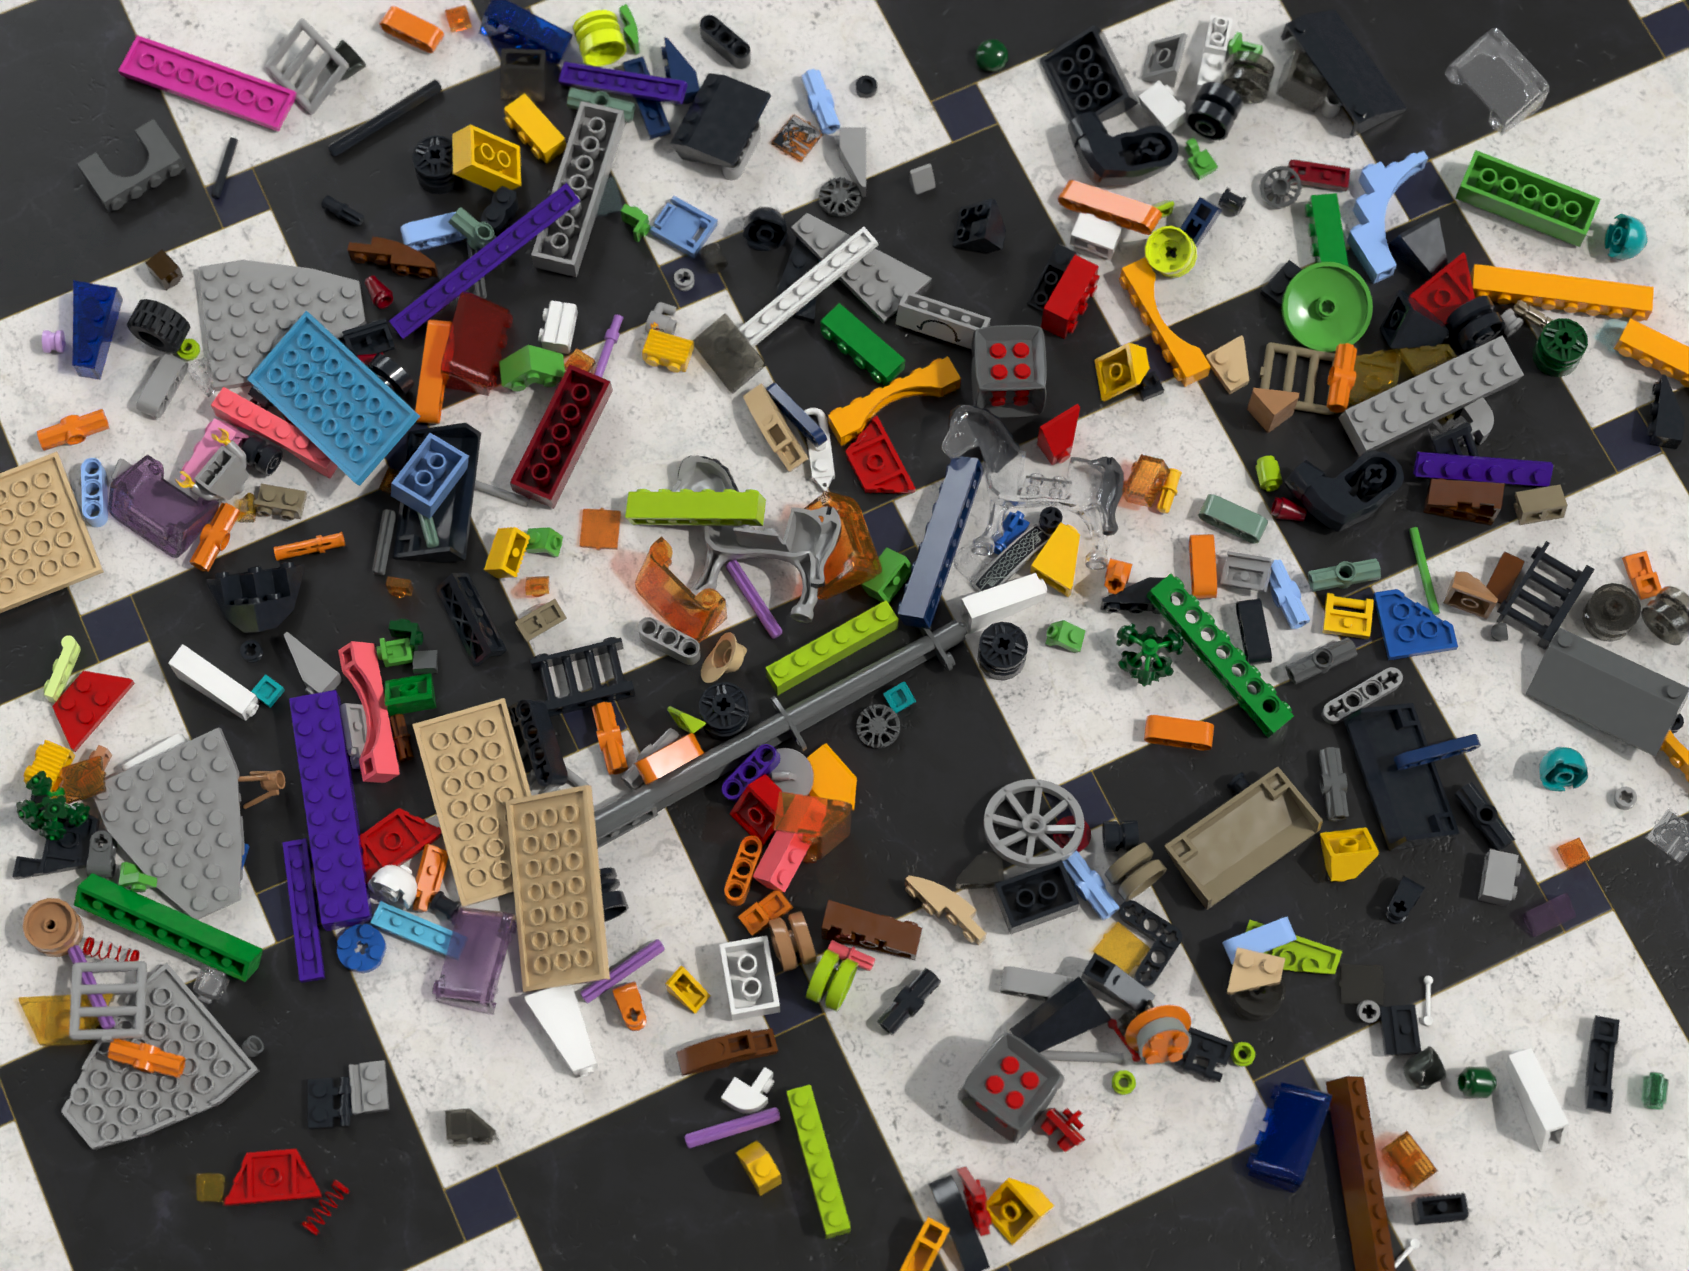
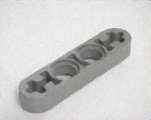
[1322,667,1403,725]

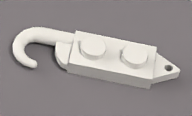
[804,408,835,493]

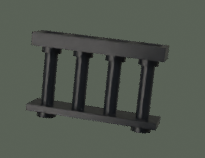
[1497,541,1595,650]
[530,637,635,717]

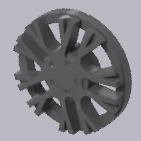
[1260,166,1302,208]
[819,177,860,217]
[856,704,901,749]

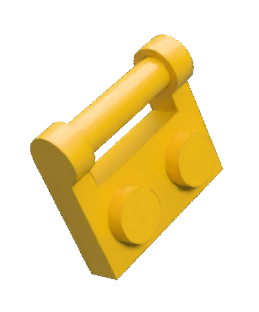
[1322,593,1374,639]

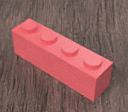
[752,794,829,893]

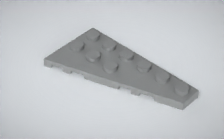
[791,213,932,324]

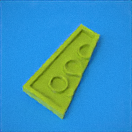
[1245,920,1342,975]

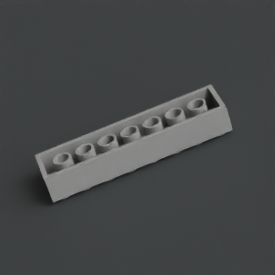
[531,101,625,277]
[1338,335,1524,457]

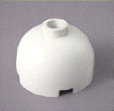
[368,865,417,910]

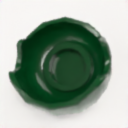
[975,39,1009,72]

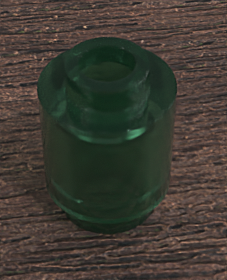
[1641,1072,1669,1110]

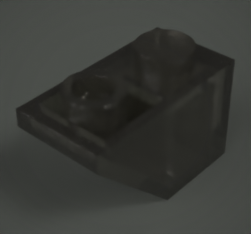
[445,1108,499,1147]

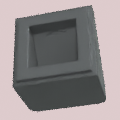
[413,650,438,674]

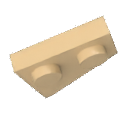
[1227,947,1285,995]

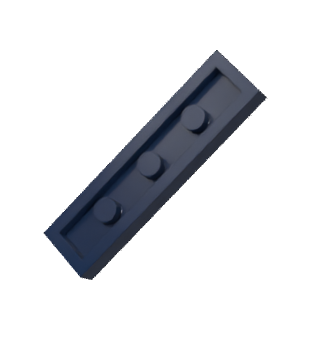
[622,56,671,140]

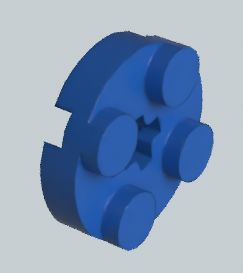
[337,924,386,973]

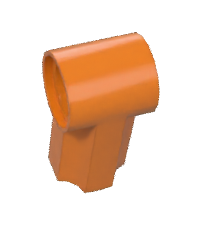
[1104,558,1133,594]

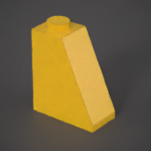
[1030,523,1080,597]
[736,1141,781,1196]

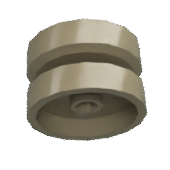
[1105,843,1167,901]

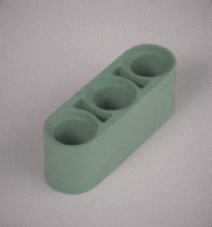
[1198,494,1268,544]

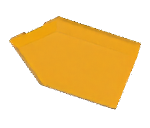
[807,743,857,811]

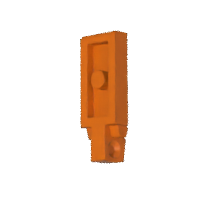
[412,844,448,913]

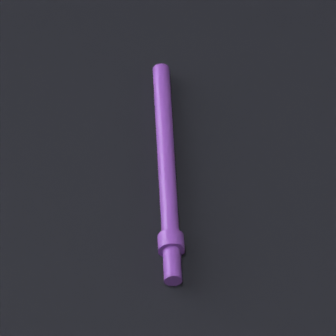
[594,314,623,377]

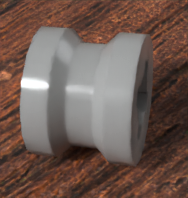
[1501,308,1524,337]

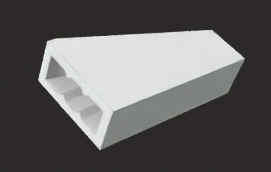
[960,573,1047,634]
[169,644,260,721]
[524,985,598,1077]
[1506,1048,1569,1152]

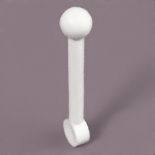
[1423,976,1433,1026]
[1395,1239,1420,1269]

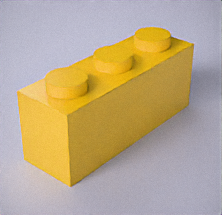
[504,93,567,164]

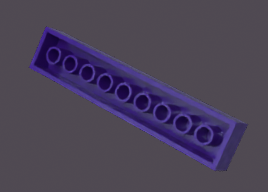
[289,690,373,931]

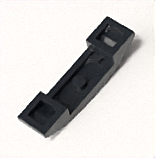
[1585,1015,1620,1114]
[929,1175,990,1271]

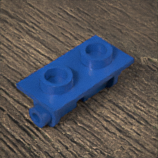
[987,511,1030,555]

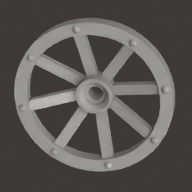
[984,779,1084,869]

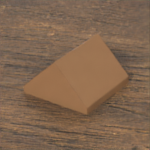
[1247,388,1299,433]

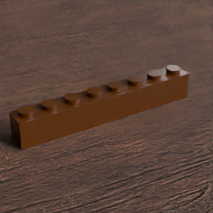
[1326,1076,1396,1271]

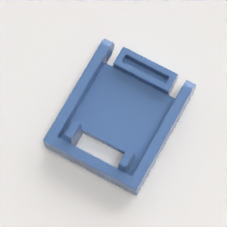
[649,196,718,258]

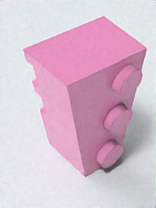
[180,418,251,482]

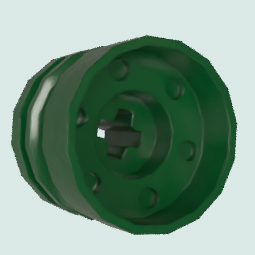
[1533,318,1588,377]

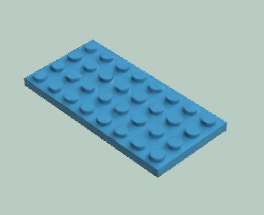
[247,311,420,486]

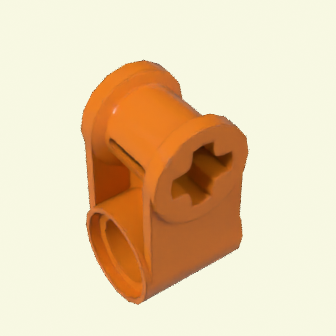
[612,981,647,1031]

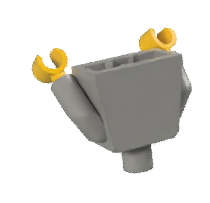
[175,428,249,501]

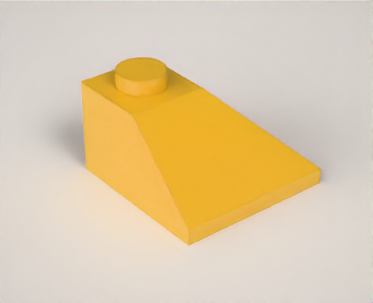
[1095,342,1150,401]
[1320,827,1379,882]
[986,1177,1054,1245]

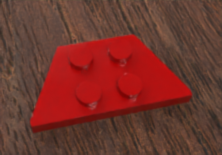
[1410,252,1475,325]
[845,416,916,493]
[52,670,135,752]
[360,808,443,884]
[225,1149,322,1206]
[957,1166,992,1237]

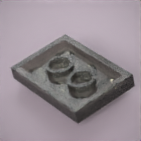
[693,313,767,394]

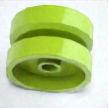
[806,949,859,1012]

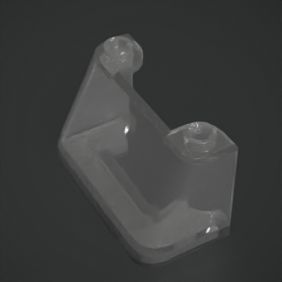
[1445,28,1549,135]

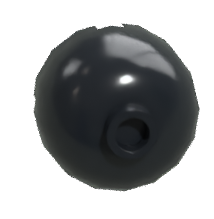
[743,206,788,251]

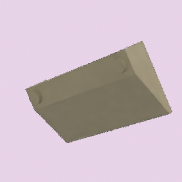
[1164,767,1323,910]

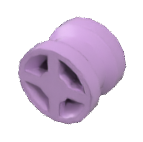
[42,330,65,353]

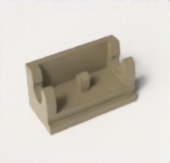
[1514,485,1568,525]
[514,599,567,642]

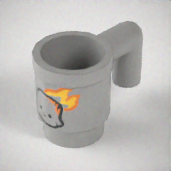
[645,302,677,335]

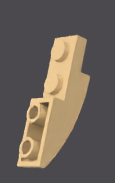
[743,383,809,472]
[905,876,987,946]

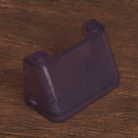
[108,454,219,558]
[432,907,517,1015]

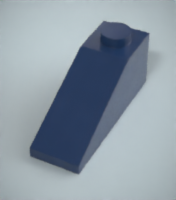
[1169,197,1222,258]

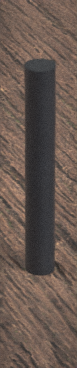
[211,137,238,199]

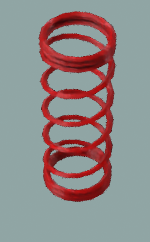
[83,937,140,961]
[301,1180,350,1235]

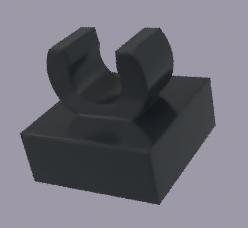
[1135,371,1164,401]
[248,386,275,410]

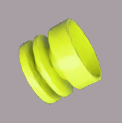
[572,10,626,67]
[1145,226,1197,278]

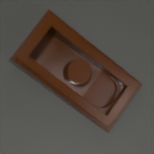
[1486,552,1525,604]

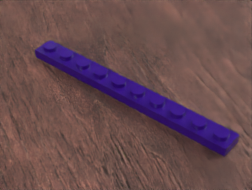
[389,183,581,339]

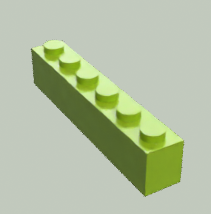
[625,489,766,526]
[765,600,898,695]
[787,1085,851,1239]

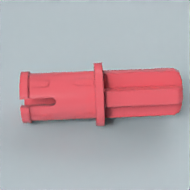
[828,940,875,971]

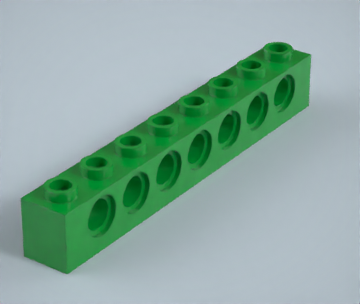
[1146,574,1294,738]

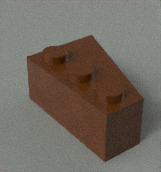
[1424,478,1505,526]

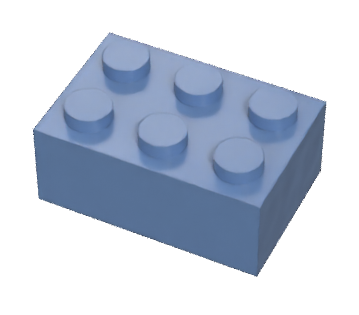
[391,433,469,519]

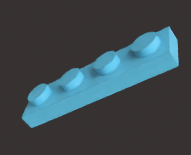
[370,901,469,961]

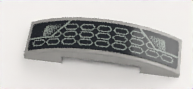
[972,524,1050,592]

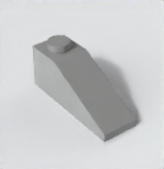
[835,127,866,197]
[284,632,343,695]

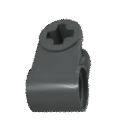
[86,830,117,878]

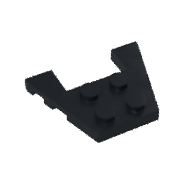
[12,794,100,880]

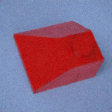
[1037,404,1080,466]
[730,774,784,847]

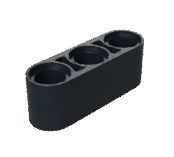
[700,15,751,69]
[1236,598,1272,665]

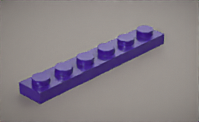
[558,62,688,105]
[1413,452,1553,487]
[282,838,325,983]

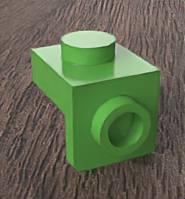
[1227,32,1263,67]
[621,204,650,242]
[525,527,563,557]
[1045,620,1086,653]
[377,638,413,667]
[119,862,157,893]

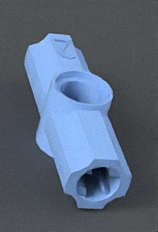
[802,69,840,135]
[1269,559,1310,629]
[1063,850,1120,921]

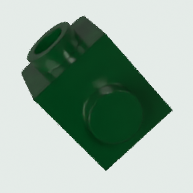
[389,619,423,652]

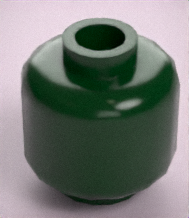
[1458,1067,1497,1098]

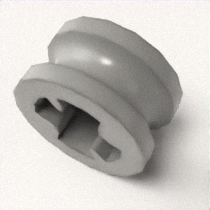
[674,268,694,291]
[1614,787,1637,810]
[1357,1000,1380,1023]

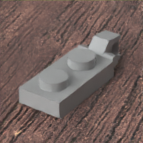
[340,703,367,769]

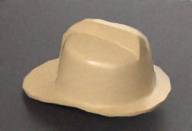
[701,632,747,683]

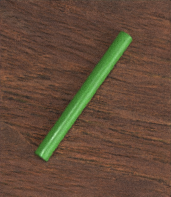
[1409,527,1440,615]

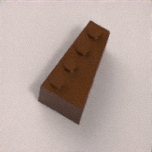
[822,900,922,960]

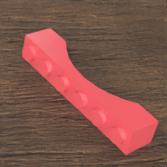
[211,387,338,479]
[338,641,400,783]

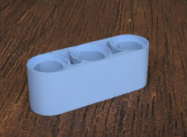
[400,212,466,251]
[81,458,108,528]
[1222,917,1297,965]

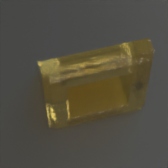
[238,493,256,523]
[196,1173,225,1201]

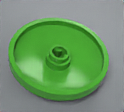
[1282,262,1373,352]

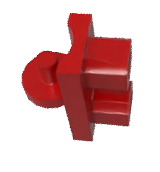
[1040,1108,1086,1152]

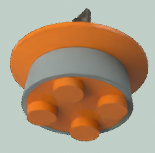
[1125,1000,1191,1064]

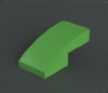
[619,4,640,55]

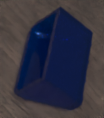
[1246,1082,1332,1193]

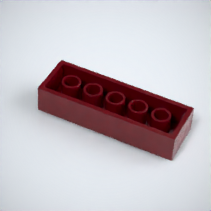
[510,364,613,509]

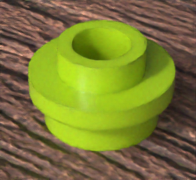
[178,339,200,361]
[1230,1042,1255,1067]
[1111,1070,1136,1095]

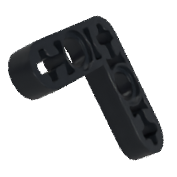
[1119,900,1182,989]

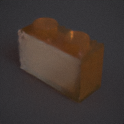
[1121,454,1170,507]
[1381,1131,1438,1191]

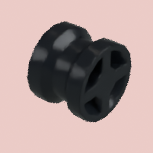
[1039,506,1063,534]

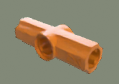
[1326,343,1357,413]
[37,409,109,451]
[190,503,240,572]
[592,702,628,775]
[108,1039,186,1079]

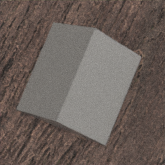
[1142,33,1187,88]

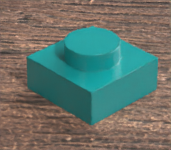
[251,674,285,708]
[883,682,916,714]

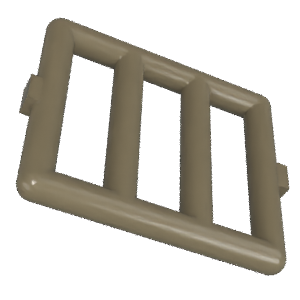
[1259,342,1335,415]

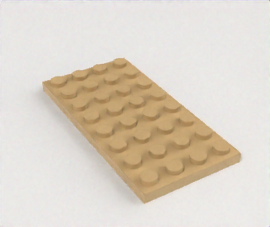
[413,698,532,907]
[506,785,610,992]

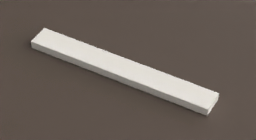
[725,227,879,358]

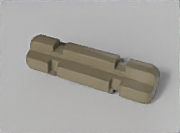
[1513,300,1553,329]

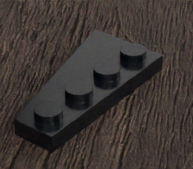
[775,237,819,323]

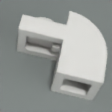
[721,1067,775,1114]

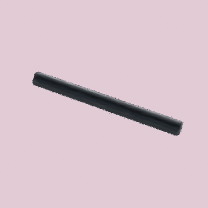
[328,79,442,157]

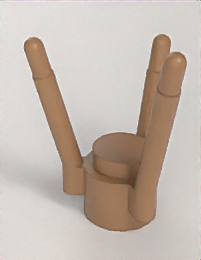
[238,770,285,809]

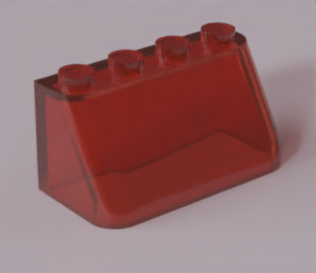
[441,291,513,396]

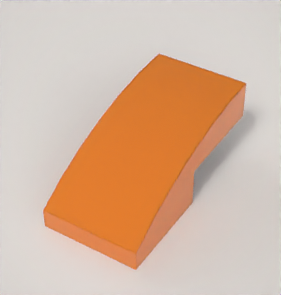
[1622,551,1663,600]
[738,890,793,936]

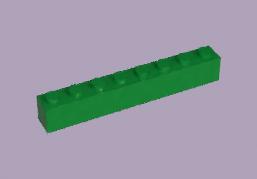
[74,873,263,982]

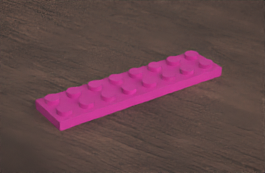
[119,35,296,132]

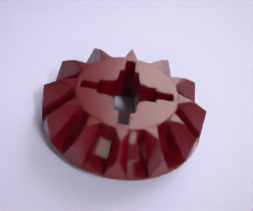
[1053,816,1091,853]

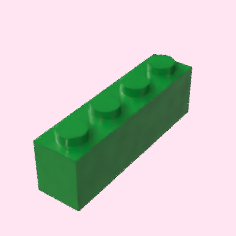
[1305,193,1348,266]
[821,303,905,386]

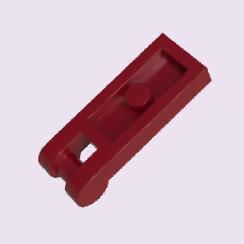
[1287,160,1351,192]

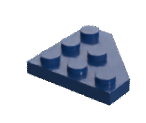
[1373,589,1458,660]

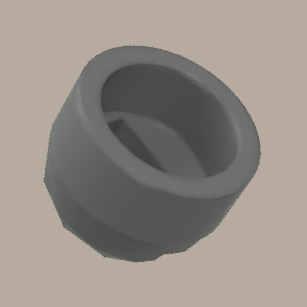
[1491,622,1508,641]
[242,1036,264,1058]

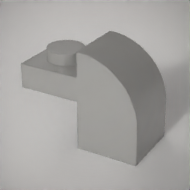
[1457,397,1494,446]

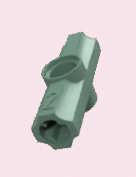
[567,88,636,123]
[448,207,503,265]
[1308,558,1381,592]

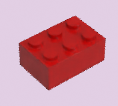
[1041,255,1100,339]

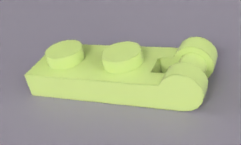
[44,636,81,703]

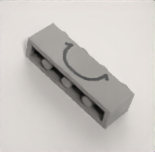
[896,291,991,349]

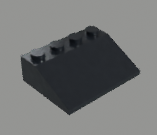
[1039,25,1139,122]
[670,73,772,167]

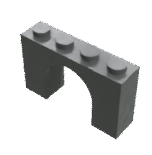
[77,119,185,213]

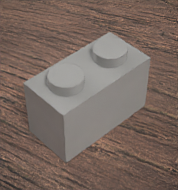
[1478,849,1521,907]

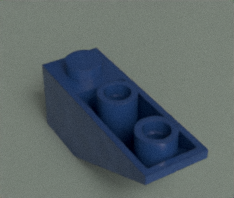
[661,37,699,106]

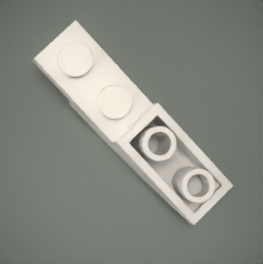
[1196,15,1232,91]

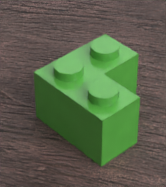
[499,345,565,392]

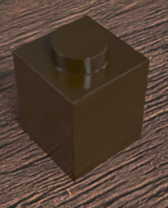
[145,249,184,290]

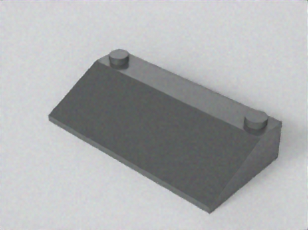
[1526,627,1689,757]

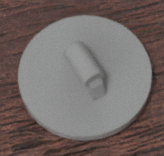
[755,748,814,807]

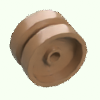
[23,898,84,957]
[768,911,817,972]

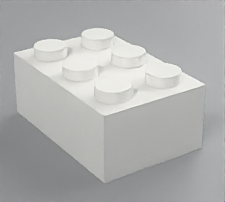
[719,936,780,1021]

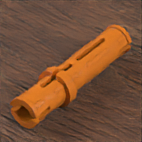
[274,532,345,561]

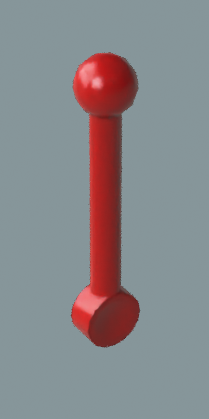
[1107,1019,1141,1062]

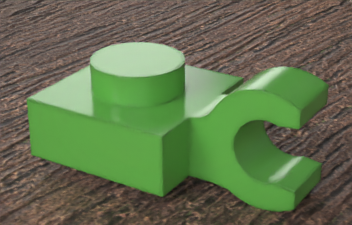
[1184,138,1218,180]

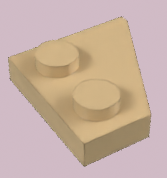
[1205,335,1249,394]

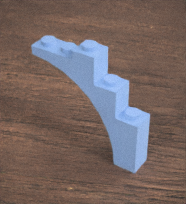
[1347,151,1428,284]

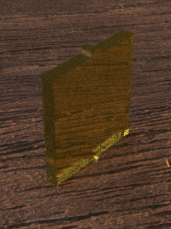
[1093,921,1151,974]

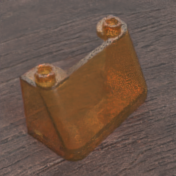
[804,491,882,600]
[635,536,727,643]

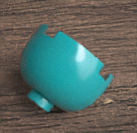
[1604,214,1648,260]
[1539,747,1588,792]

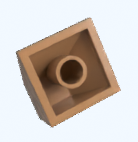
[1443,571,1498,619]

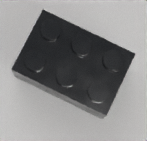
[993,860,1080,935]

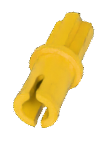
[1157,468,1182,513]

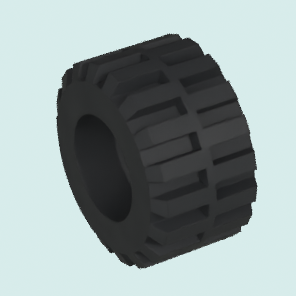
[127,299,191,353]

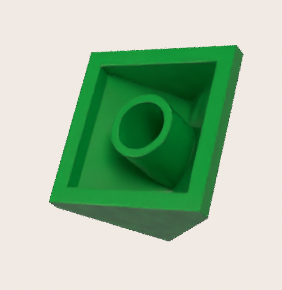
[385,673,437,716]

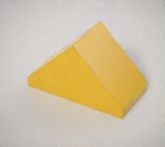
[665,965,711,1014]

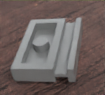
[1220,551,1274,593]
[349,1060,389,1115]

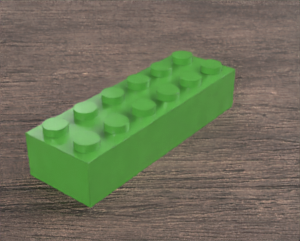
[1455,150,1601,247]

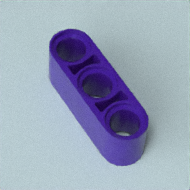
[722,744,781,803]

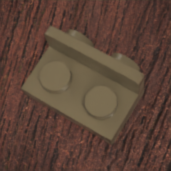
[253,484,307,520]

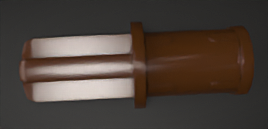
[390,714,414,762]

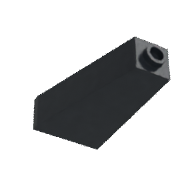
[1009,976,1112,1053]

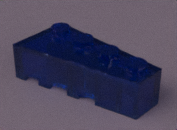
[479,0,573,64]
[72,280,123,380]

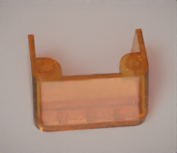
[773,792,852,863]

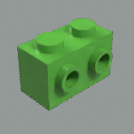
[859,548,912,603]

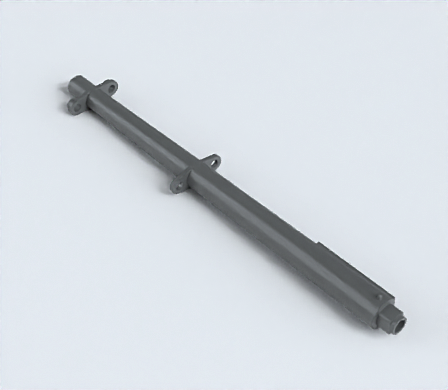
[594,620,967,849]

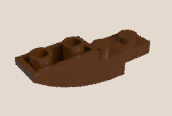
[348,237,438,278]
[676,1028,778,1076]

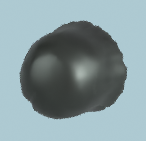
[326,40,366,80]
[1403,1046,1446,1090]

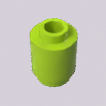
[1256,456,1283,491]

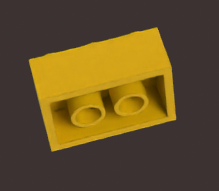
[452,124,521,191]

